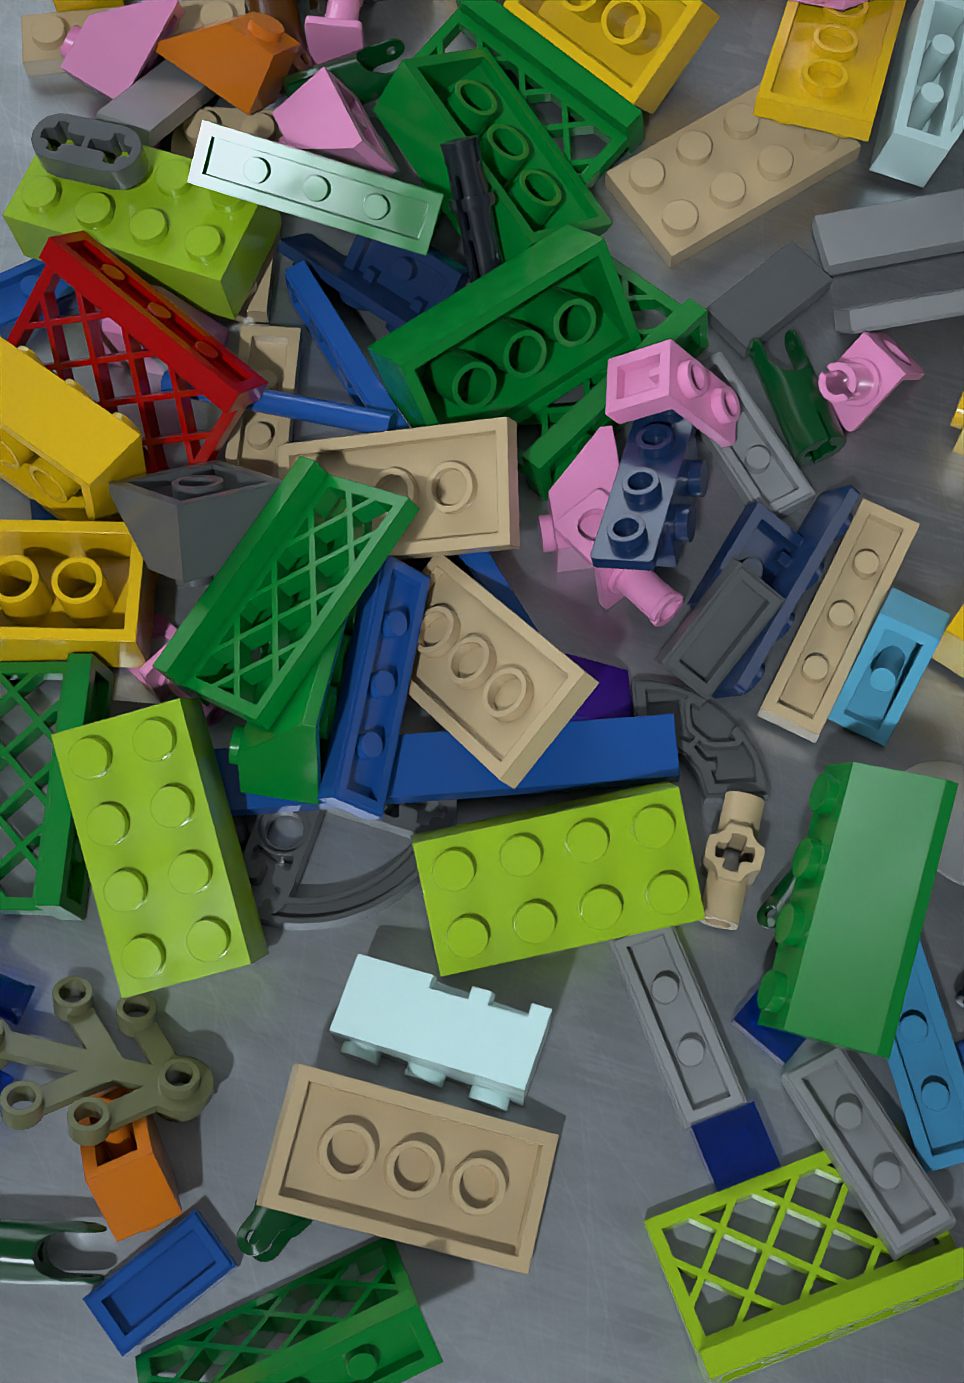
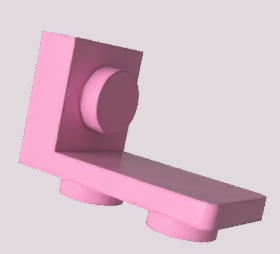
[605,339,740,448]

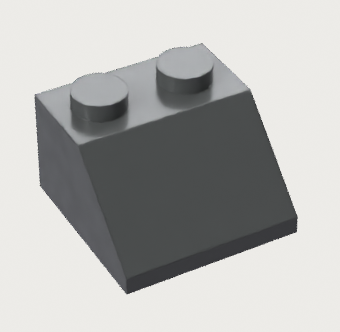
[108,459,283,587]

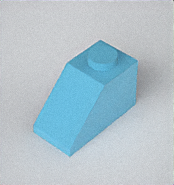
[827,587,951,746]

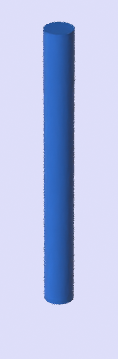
[161,370,397,434]

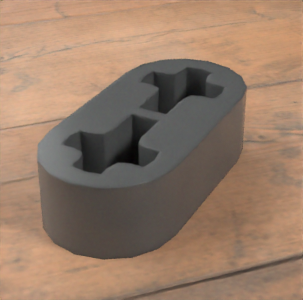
[31,113,149,190]

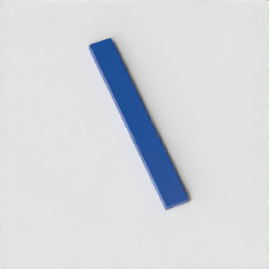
[285,260,539,632]
[214,714,680,816]

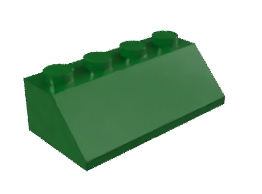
[373,47,613,263]
[367,224,642,428]
[229,521,372,805]
[757,762,959,1059]

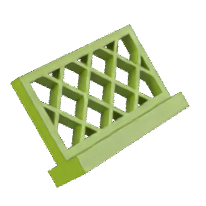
[644,1122,964,1383]

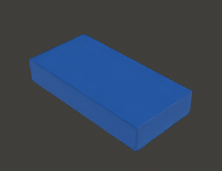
[83,1209,240,1357]

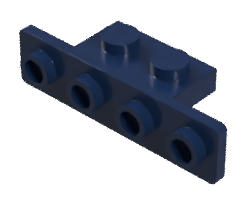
[277,233,469,333]
[590,409,709,571]
[687,485,861,699]

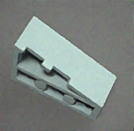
[869,0,964,188]
[329,953,552,1112]

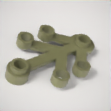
[0,976,214,1146]

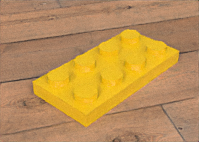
[753,0,906,142]

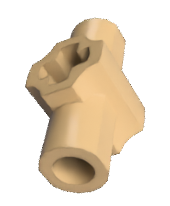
[698,791,765,930]

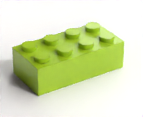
[2,140,283,320]
[51,698,269,999]
[410,781,706,977]

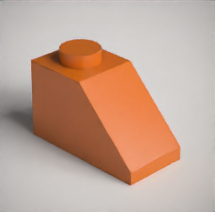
[155,11,301,115]
[78,1086,183,1242]

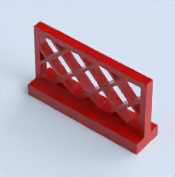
[6,230,269,474]

